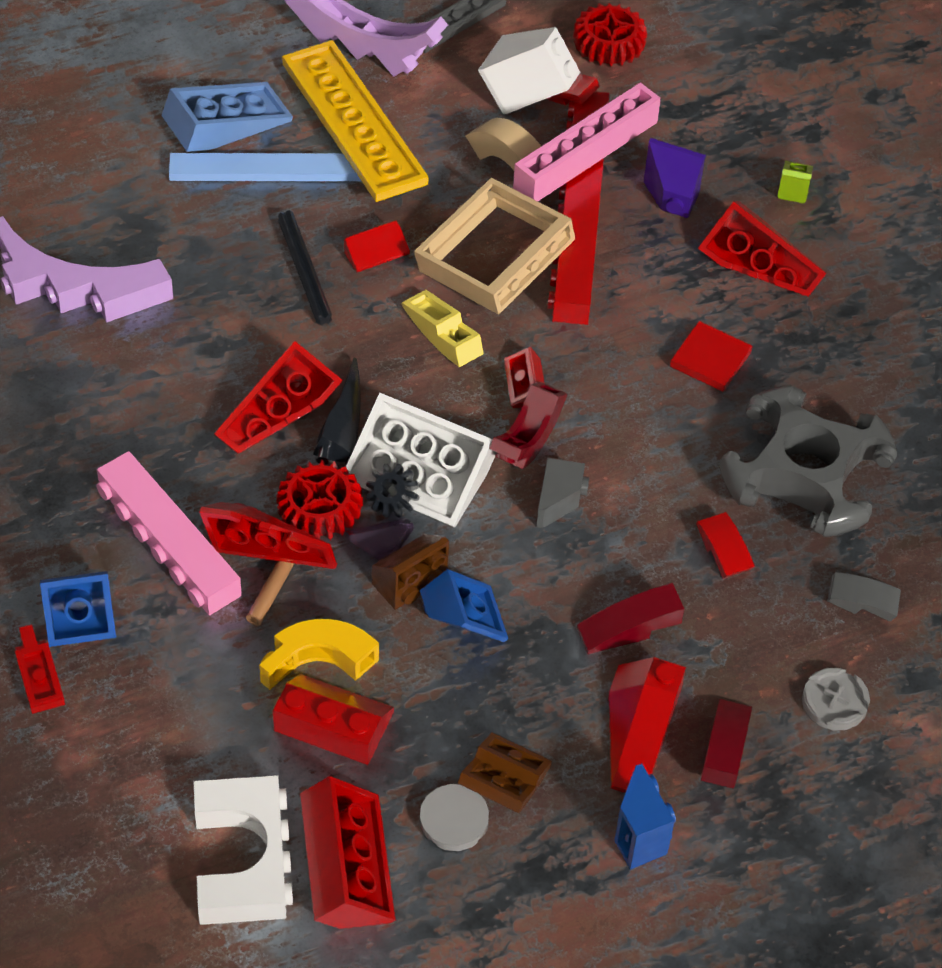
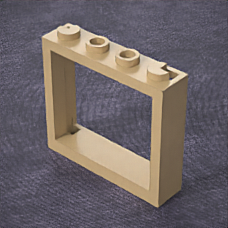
[414,178,575,315]

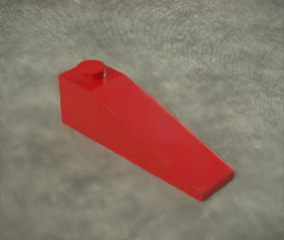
[698,201,827,297]

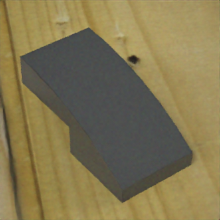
[827,572,901,621]

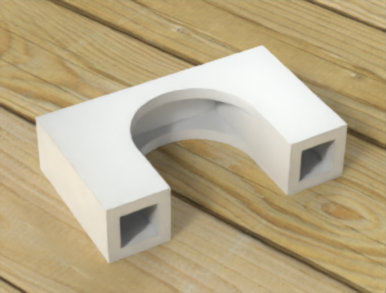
[194,775,293,925]

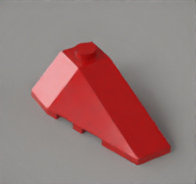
[214,341,343,454]
[199,502,337,569]
[608,657,686,793]

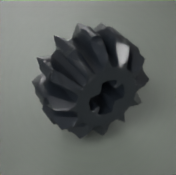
[366,464,420,518]

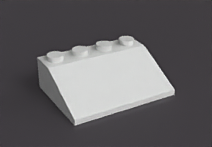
[346,393,497,528]

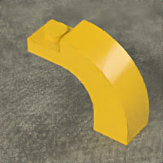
[259,619,379,690]

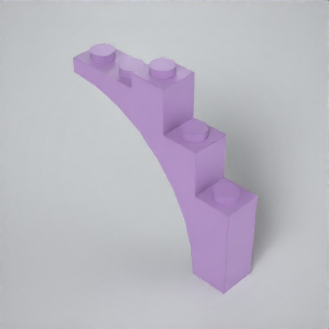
[284,0,448,77]
[0,216,173,323]

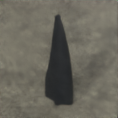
[313,357,361,465]

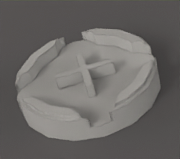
[802,668,870,731]
[420,784,489,851]

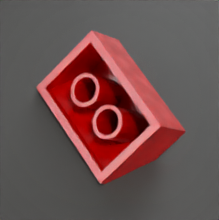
[273,674,394,765]

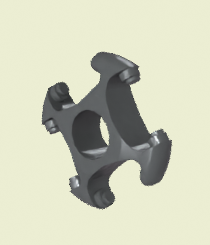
[719,384,898,537]

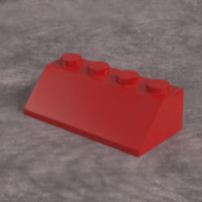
[300,776,396,929]

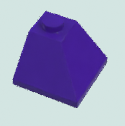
[643,138,706,218]

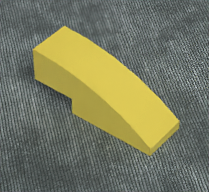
[402,290,484,367]

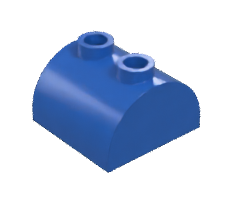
[40,571,116,647]

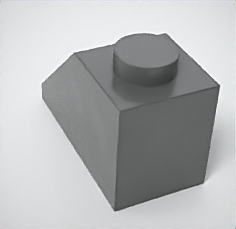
[537,458,590,528]

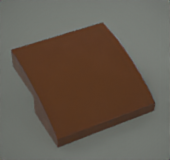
[458,732,552,813]

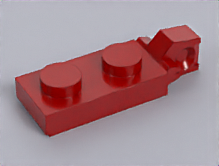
[15,624,65,714]

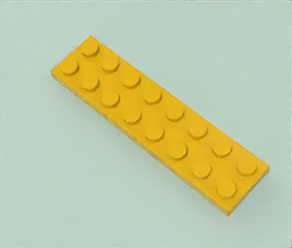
[282,40,429,202]

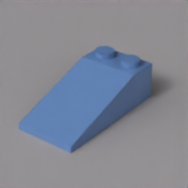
[162,82,293,152]

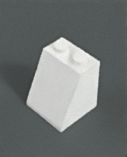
[478,27,580,114]

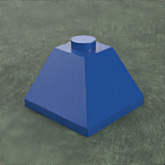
[420,569,509,642]

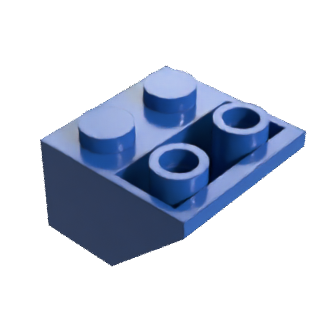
[614,764,676,869]

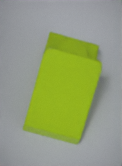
[778,161,813,203]

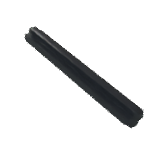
[278,210,332,326]

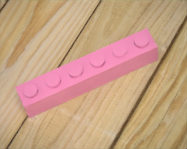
[513,83,661,201]
[96,451,242,616]

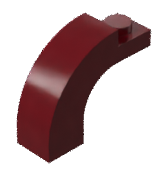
[489,382,568,469]

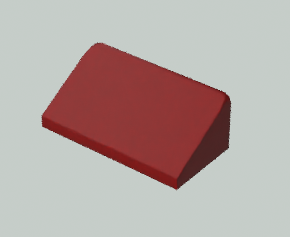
[344,220,410,273]
[504,347,545,408]

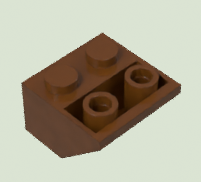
[372,534,449,610]

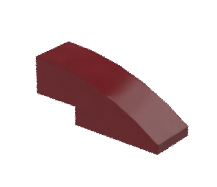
[577,583,684,655]
[700,699,752,789]

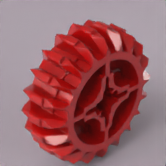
[573,3,647,67]
[276,460,363,541]

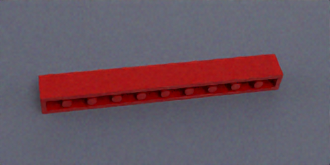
[548,91,610,325]

